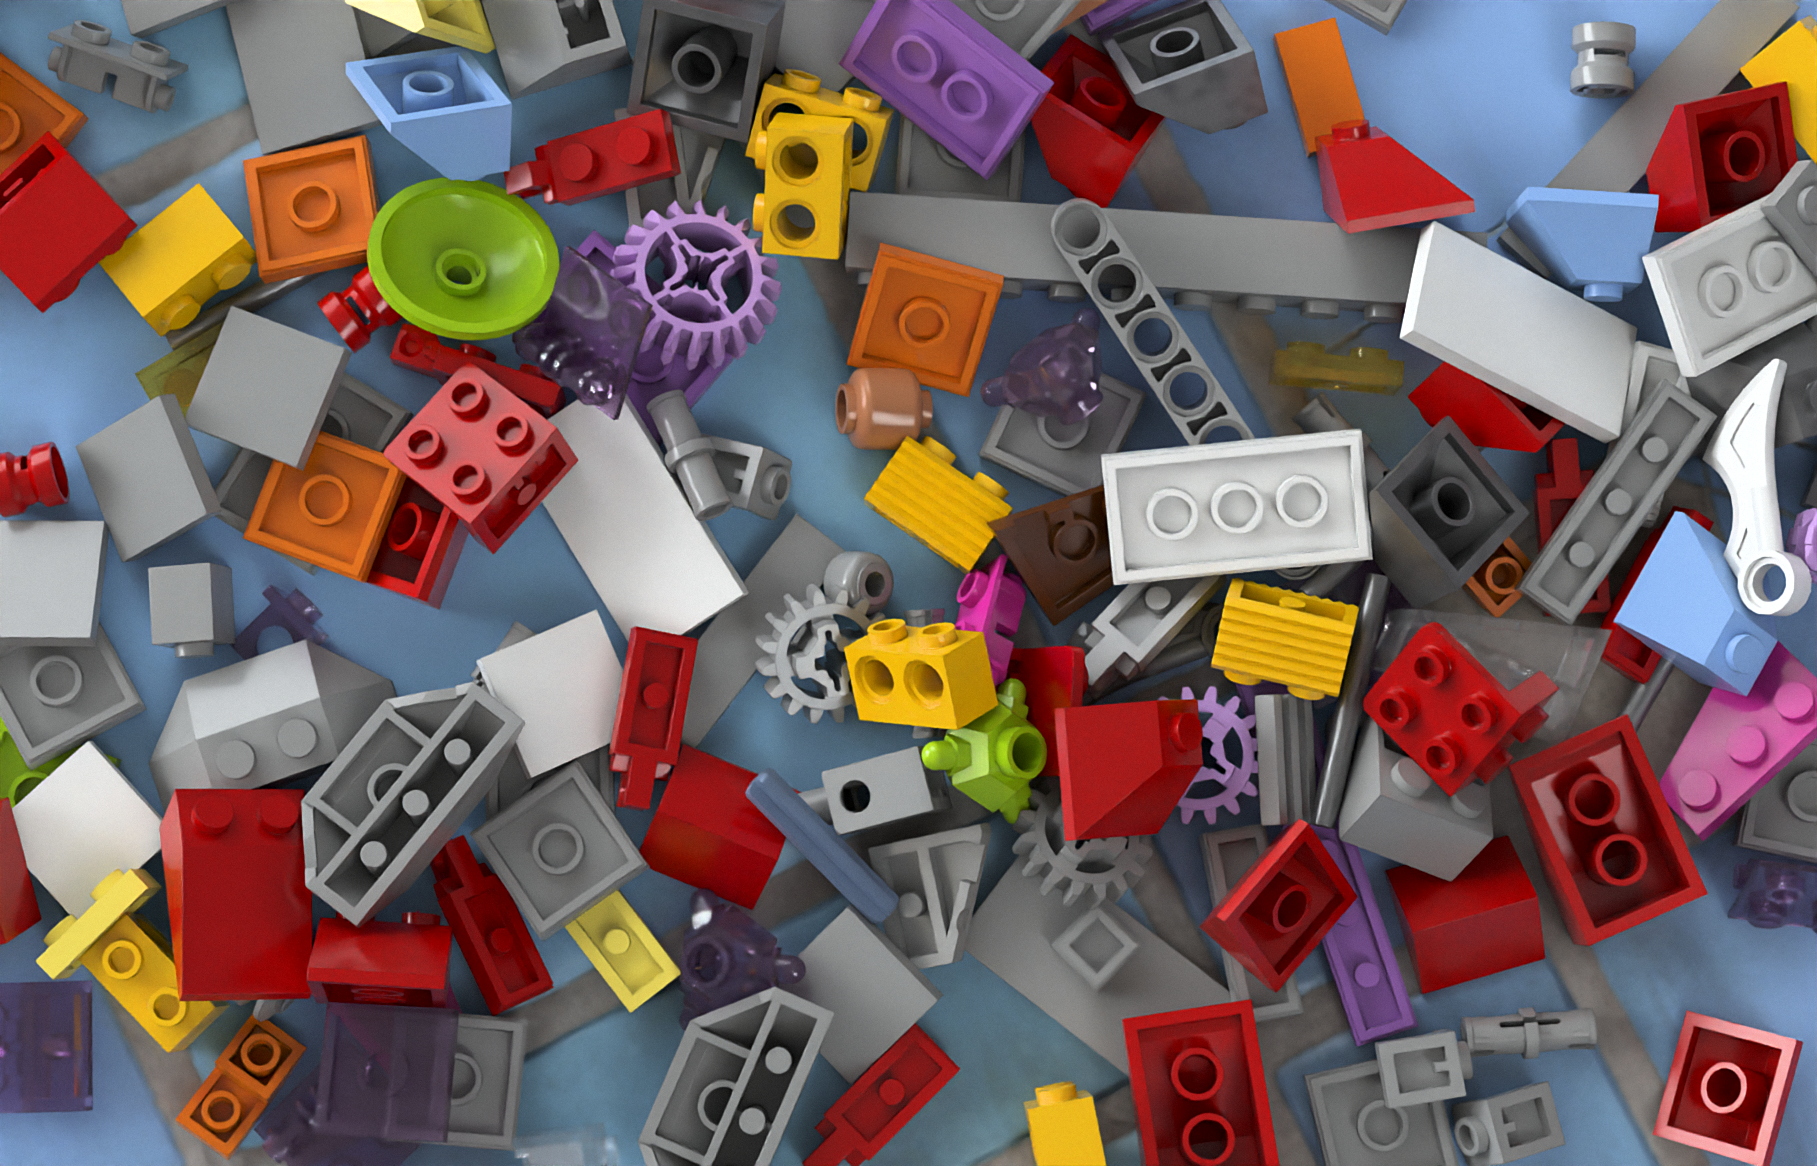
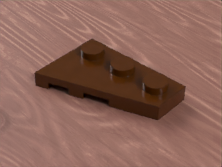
[987,484,1114,626]

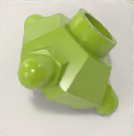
[921,678,1047,825]

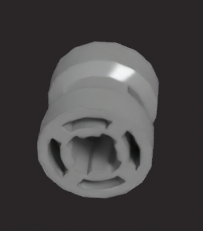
[1570,21,1636,99]

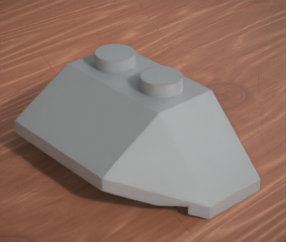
[149,639,398,813]
[301,682,525,928]
[638,987,835,1166]

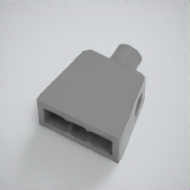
[798,746,953,835]

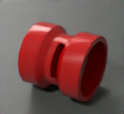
[317,265,403,353]
[0,441,70,518]

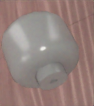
[823,551,894,616]

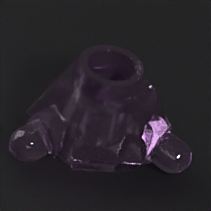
[980,308,1103,425]
[679,888,806,1031]

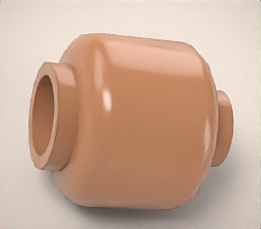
[835,368,933,450]

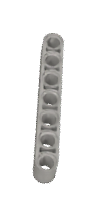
[1051,198,1321,580]

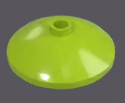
[367,177,560,340]

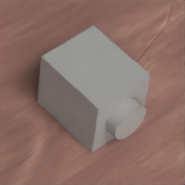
[148,562,236,659]

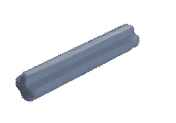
[745,768,899,924]

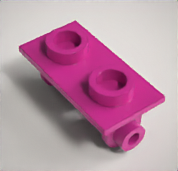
[955,554,1027,689]

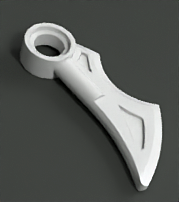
[1702,359,1812,616]

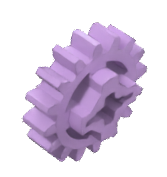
[1158,686,1259,825]

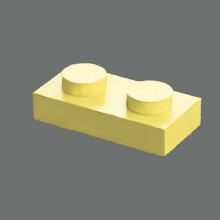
[35,869,162,980]
[565,889,683,1013]

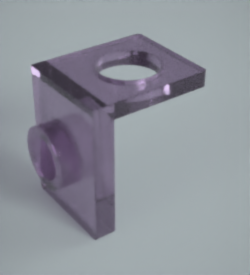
[231,584,329,660]

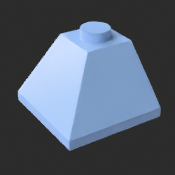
[346,46,512,181]
[1506,187,1659,302]
[1613,511,1778,696]

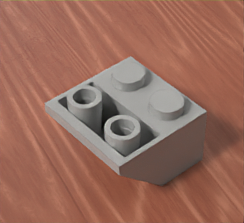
[482,0,631,100]
[1339,714,1493,882]

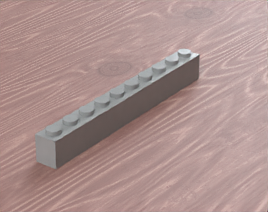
[845,191,1488,323]

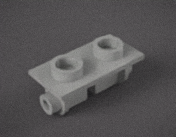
[48,20,189,113]

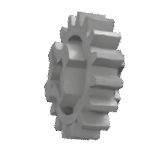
[755,583,887,724]
[1011,777,1153,910]

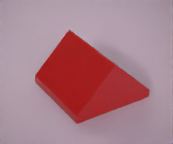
[366,477,469,610]
[639,743,802,911]
[1199,819,1358,993]
[1384,835,1545,994]
[1652,1010,1803,1166]

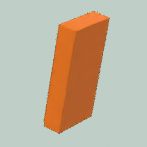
[1273,17,1365,158]

